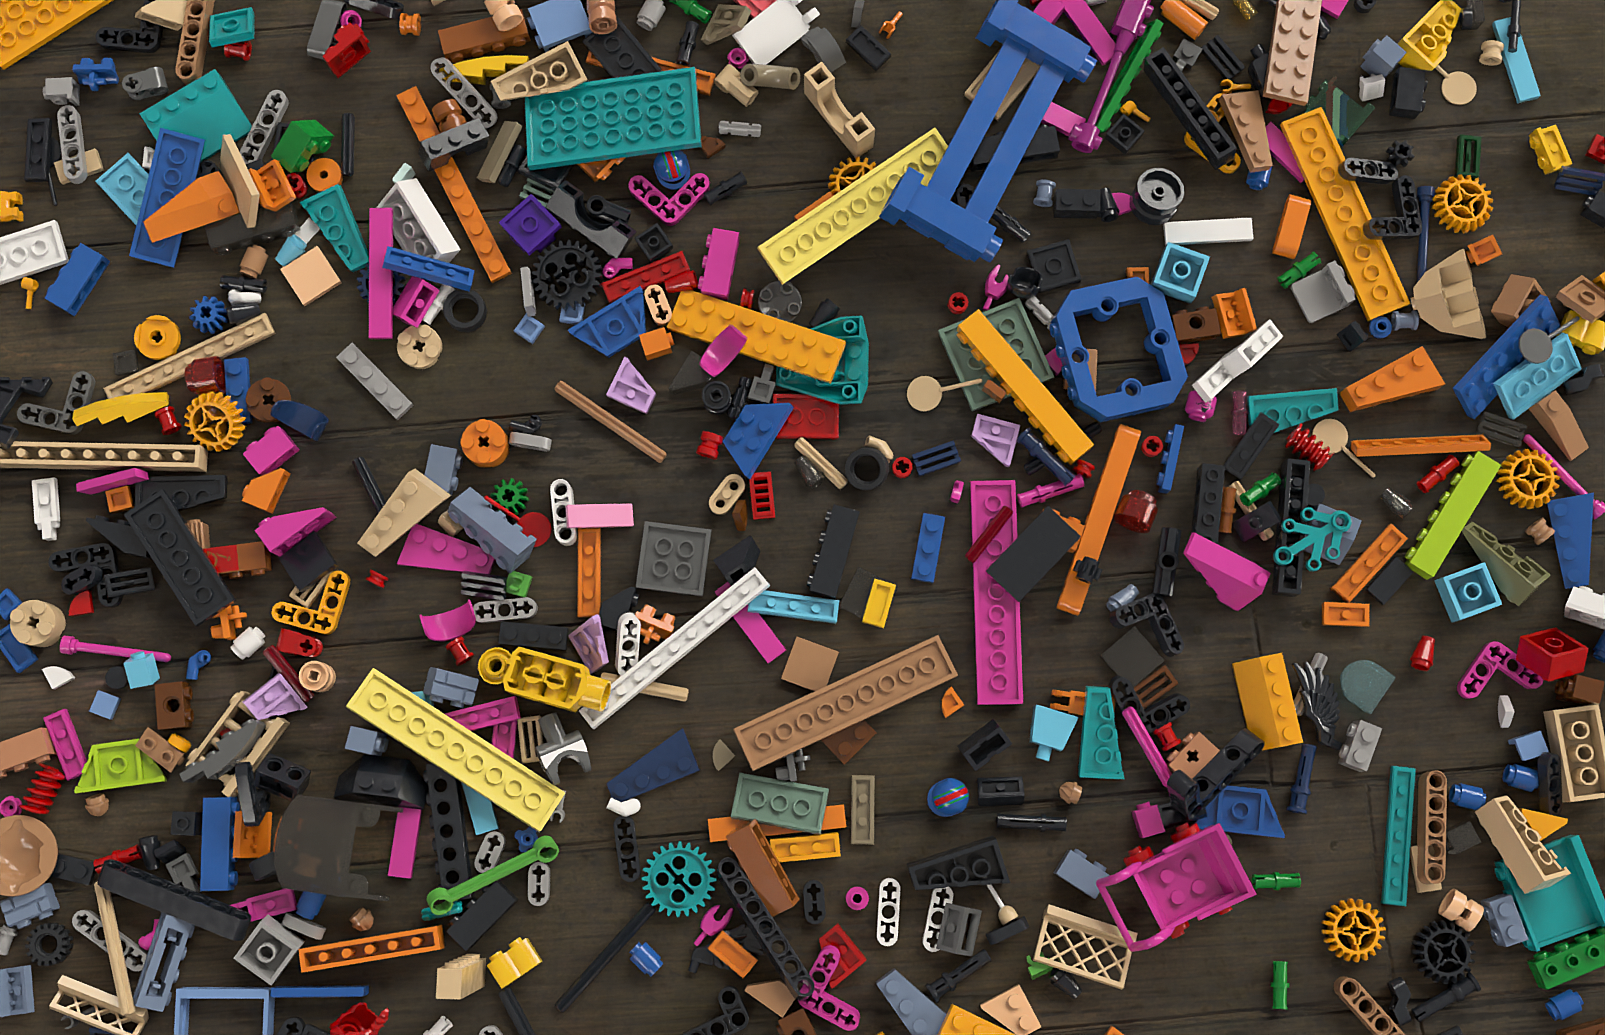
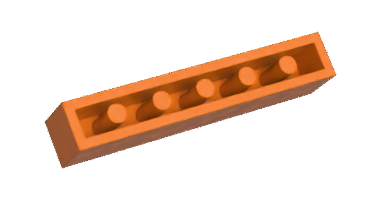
[298,925,445,973]

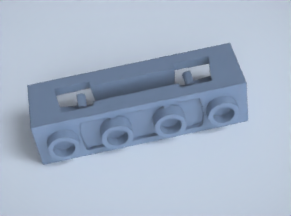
[133,912,195,1012]

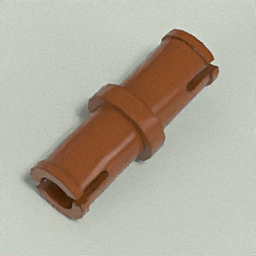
[1219,487,1237,533]

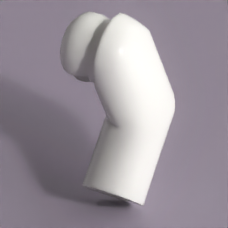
[228,289,261,304]
[607,798,641,817]

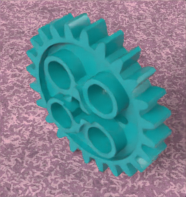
[642,841,717,917]

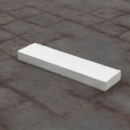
[1163,218,1253,246]

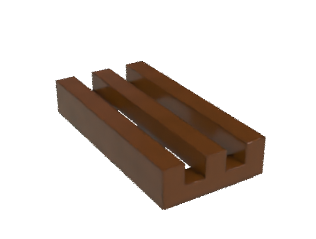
[1134,665,1178,709]

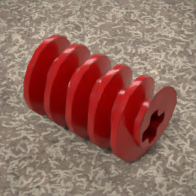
[1285,423,1335,472]
[19,763,65,814]

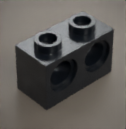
[255,753,311,803]

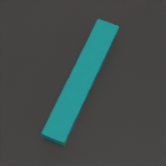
[1381,766,1416,906]

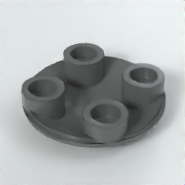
[758,281,802,322]

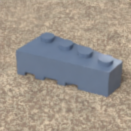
[448,487,537,573]
[876,968,947,1035]

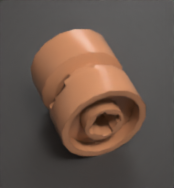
[586,0,617,34]

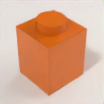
[639,327,674,361]

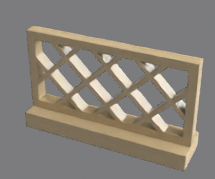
[1033,905,1138,990]

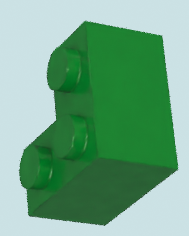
[271,120,334,173]

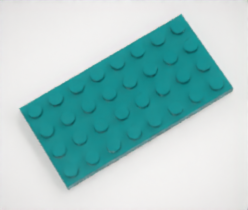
[525,67,702,170]

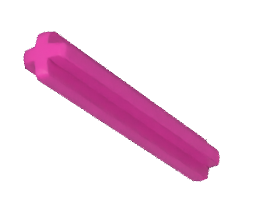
[1122,707,1172,788]

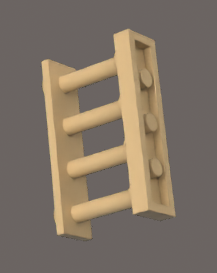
[185,691,290,797]

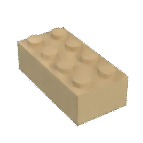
[1543,704,1605,802]

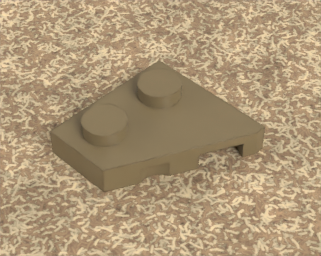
[701,4,751,45]

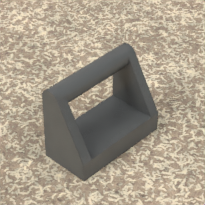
[936,903,982,956]

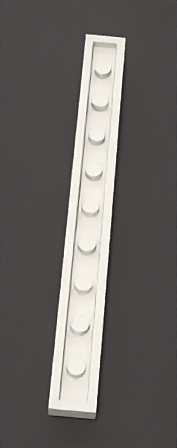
[579,567,770,729]

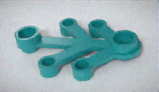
[1273,507,1352,572]

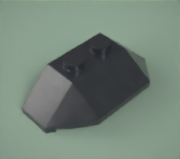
[334,754,429,810]

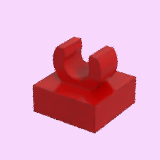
[1585,134,1605,164]

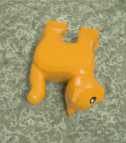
[0,191,23,222]

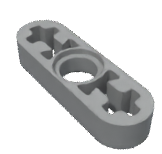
[473,597,538,623]

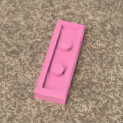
[565,504,634,528]

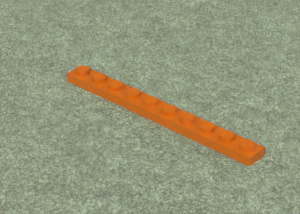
[396,86,512,283]

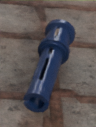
[1016,427,1075,486]
[1286,743,1317,815]

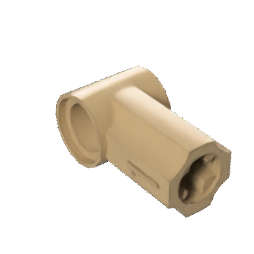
[714,64,758,107]

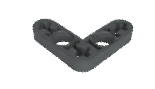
[17,371,96,435]

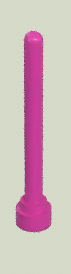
[1523,434,1605,520]
[60,635,171,662]

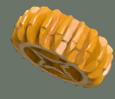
[828,156,876,196]
[1432,174,1493,234]
[184,392,246,452]
[1496,449,1560,509]
[1321,898,1386,962]

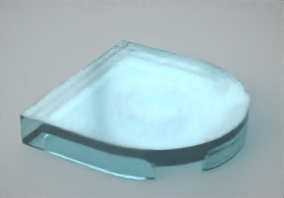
[1340,660,1396,714]

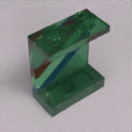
[1303,75,1375,146]

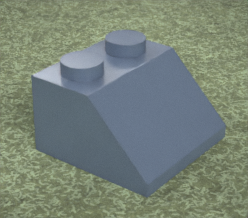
[1304,503,1362,565]

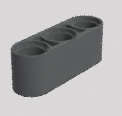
[307,0,347,60]

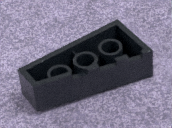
[906,836,1010,890]

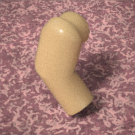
[865,435,893,463]

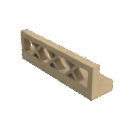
[49,975,149,1035]

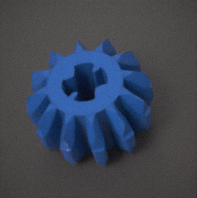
[189,296,228,334]

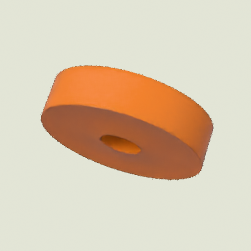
[306,158,343,193]

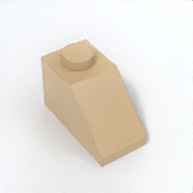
[135,0,187,31]

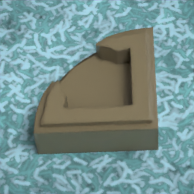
[713,739,735,771]

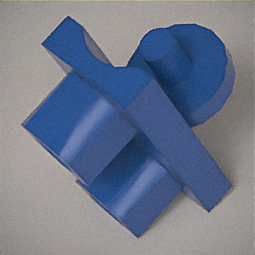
[72,58,119,91]

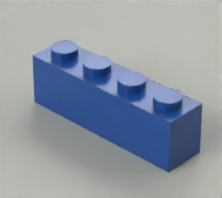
[200,797,240,891]

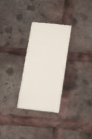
[295,218,320,244]

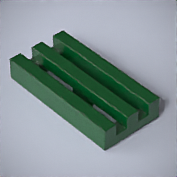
[1455,134,1482,180]

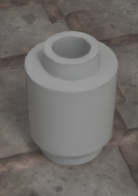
[637,0,666,31]

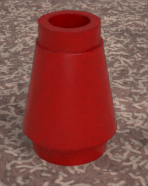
[665,269,698,293]
[1410,636,1435,671]

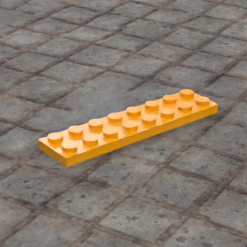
[667,291,846,384]

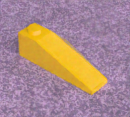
[1398,0,1461,71]

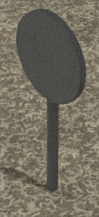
[1519,316,1580,364]

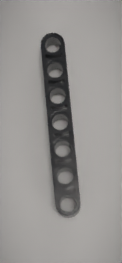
[716,858,815,1001]
[97,860,252,941]

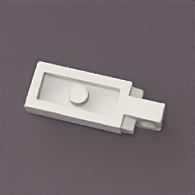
[32,477,60,541]

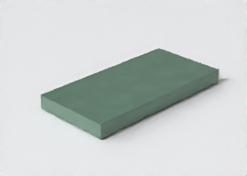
[731,773,829,835]

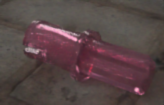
[1230,390,1249,435]

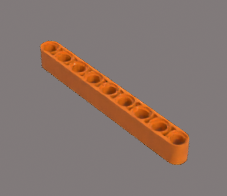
[1057,424,1141,616]

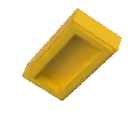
[862,579,896,629]

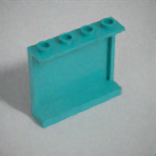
[1494,835,1605,952]

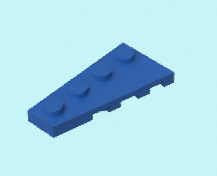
[1547,493,1594,589]

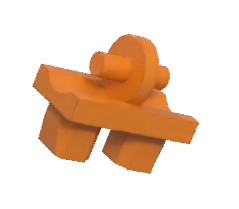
[211,605,247,640]
[635,605,675,644]

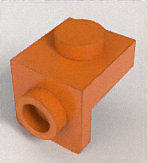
[1466,235,1502,266]

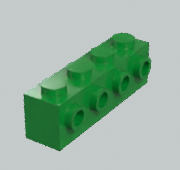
[1527,926,1605,990]

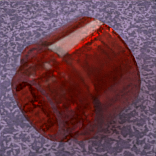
[185,356,226,395]
[1114,490,1158,533]

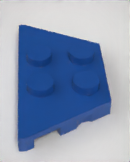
[568,286,646,358]
[723,403,794,479]
[1196,785,1285,838]

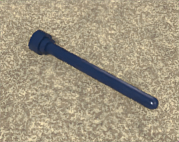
[1417,186,1435,282]

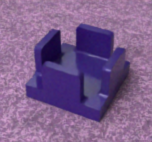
[499,194,562,256]

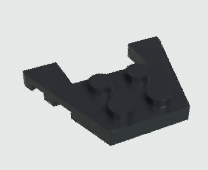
[0,377,53,449]

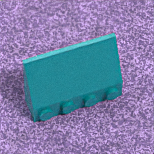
[140,69,252,162]

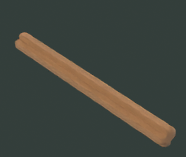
[555,381,667,463]

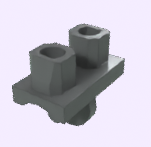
[775,749,811,782]

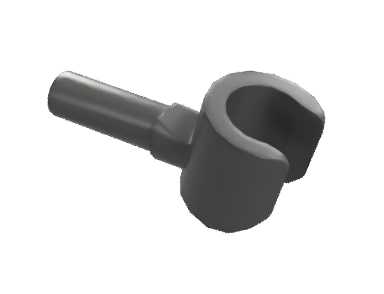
[61,1006,95,1029]

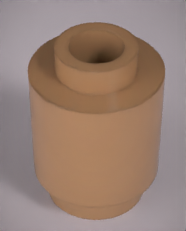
[240,245,268,279]

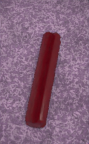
[965,506,1013,563]
[263,645,314,703]

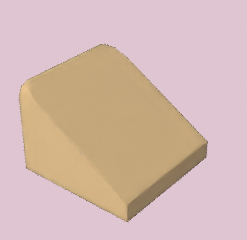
[438,510,463,537]

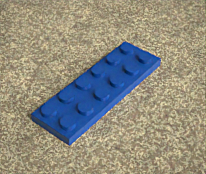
[129,128,206,268]
[1453,294,1561,419]

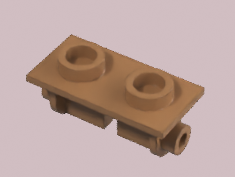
[135,727,185,772]

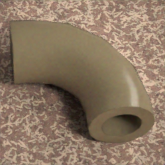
[740,64,800,90]

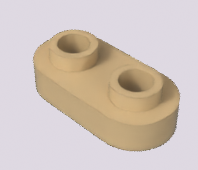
[709,474,745,515]

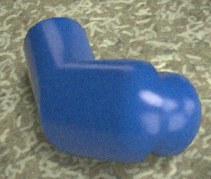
[186,650,211,680]

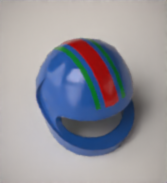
[653,150,690,190]
[927,778,969,817]

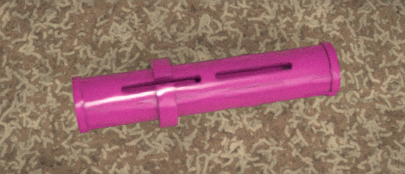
[1017,473,1084,508]

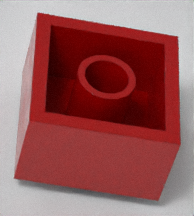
[1516,627,1588,681]

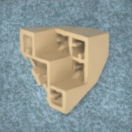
[1411,249,1486,339]

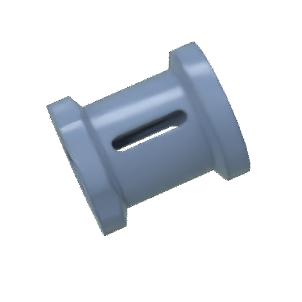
[1033,180,1056,207]
[1391,310,1419,331]

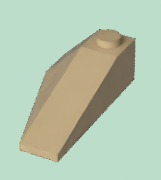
[491,41,587,101]

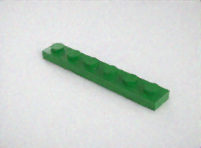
[1095,19,1164,134]

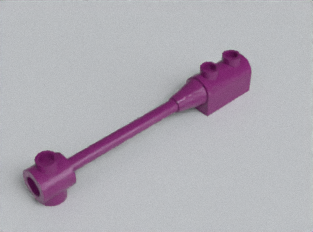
[1068,0,1154,153]

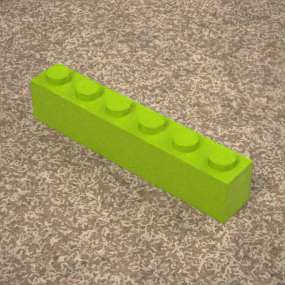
[1404,451,1501,580]

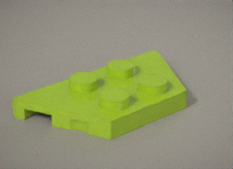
[74,739,167,794]

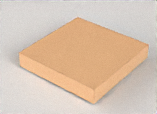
[280,246,342,306]

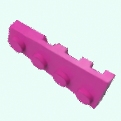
[397,524,495,574]

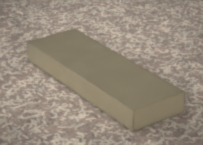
[477,121,522,183]
[851,775,875,845]

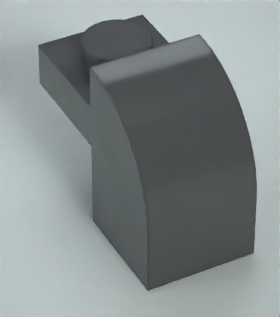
[800,27,846,72]

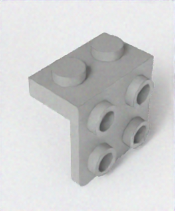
[1291,261,1355,323]

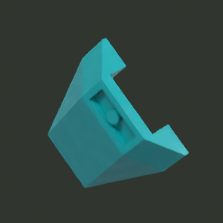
[776,316,869,405]

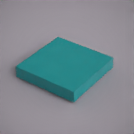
[209,7,254,47]

